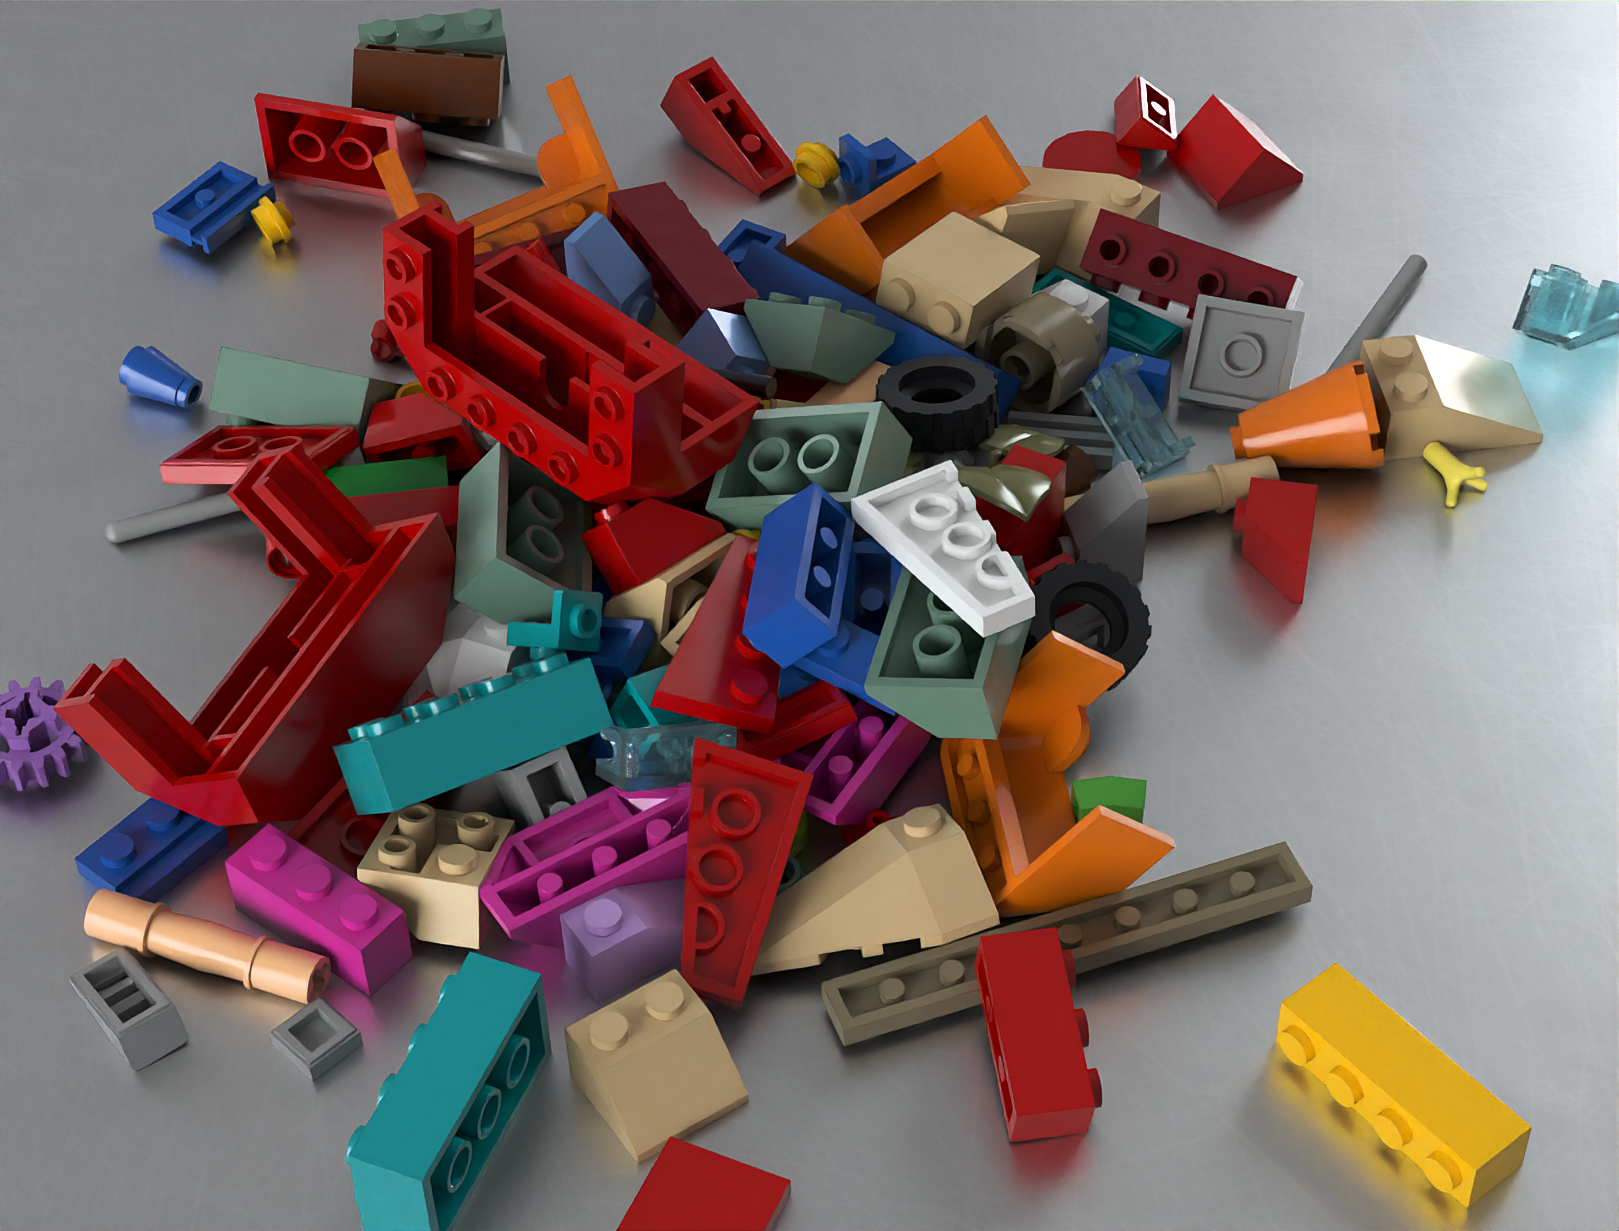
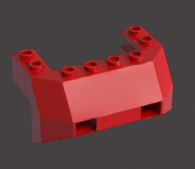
[382,200,760,506]
[53,444,456,826]

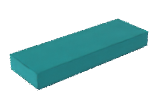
[1032,267,1183,360]

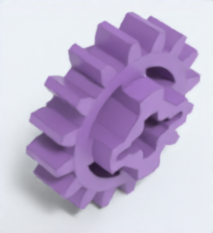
[0,677,89,791]

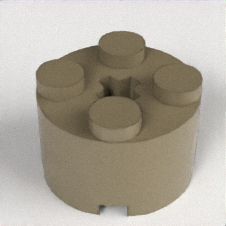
[974,292,1101,414]

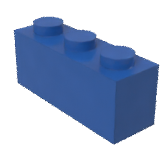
[742,482,855,669]

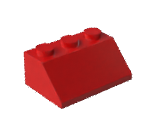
[254,93,427,198]

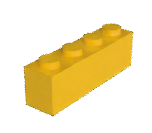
[1276,962,1532,1209]

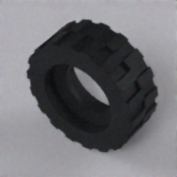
[876,355,999,454]
[1021,560,1152,692]

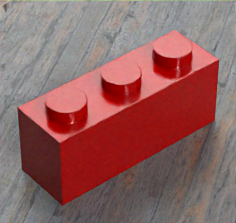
[974,927,1102,1142]

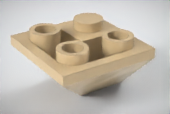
[357,803,515,949]

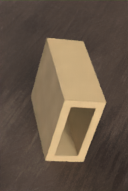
[875,211,1041,350]

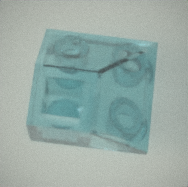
[1512,264,1619,351]

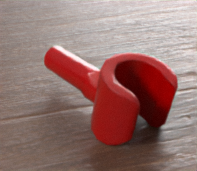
[370,319,405,362]

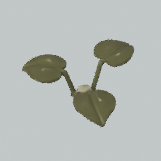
[902,424,1065,523]

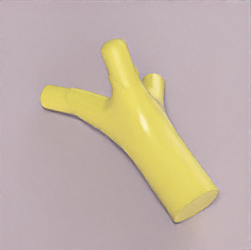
[1423,441,1488,507]

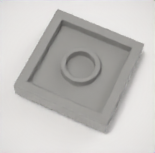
[1177,294,1305,413]

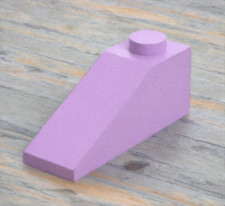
[560,878,685,1003]

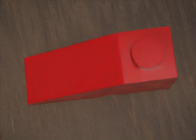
[660,56,797,197]

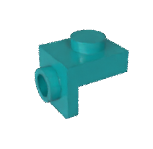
[506,589,603,659]

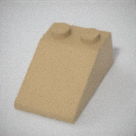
[1359,335,1544,461]

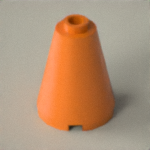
[1229,360,1385,469]

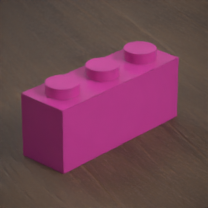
[224,823,413,998]

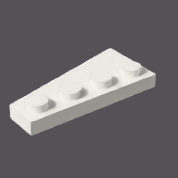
[851,460,1035,638]

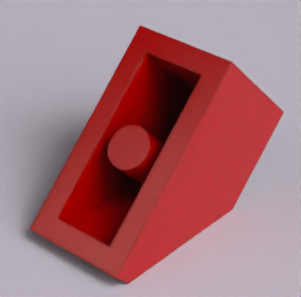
[362,393,485,472]
[1232,477,1319,604]
[580,497,726,596]

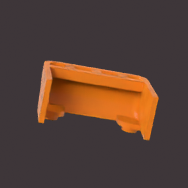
[372,75,619,255]
[780,115,1031,301]
[940,630,1175,918]

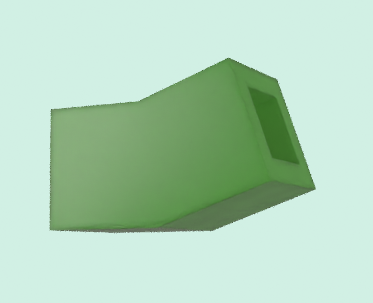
[1071,776,1147,824]

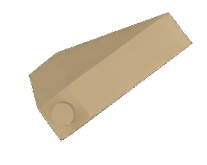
[992,165,1161,292]
[751,803,1000,976]

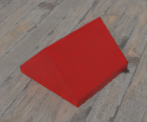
[1167,94,1303,210]

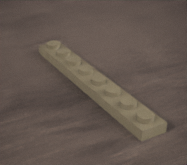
[821,841,1313,1046]

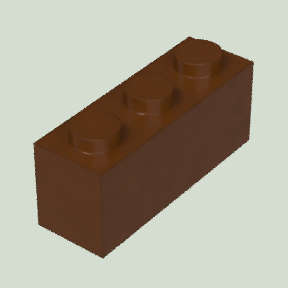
[351,42,505,126]

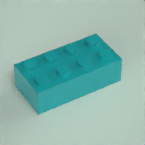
[333,652,614,815]
[346,951,552,1231]

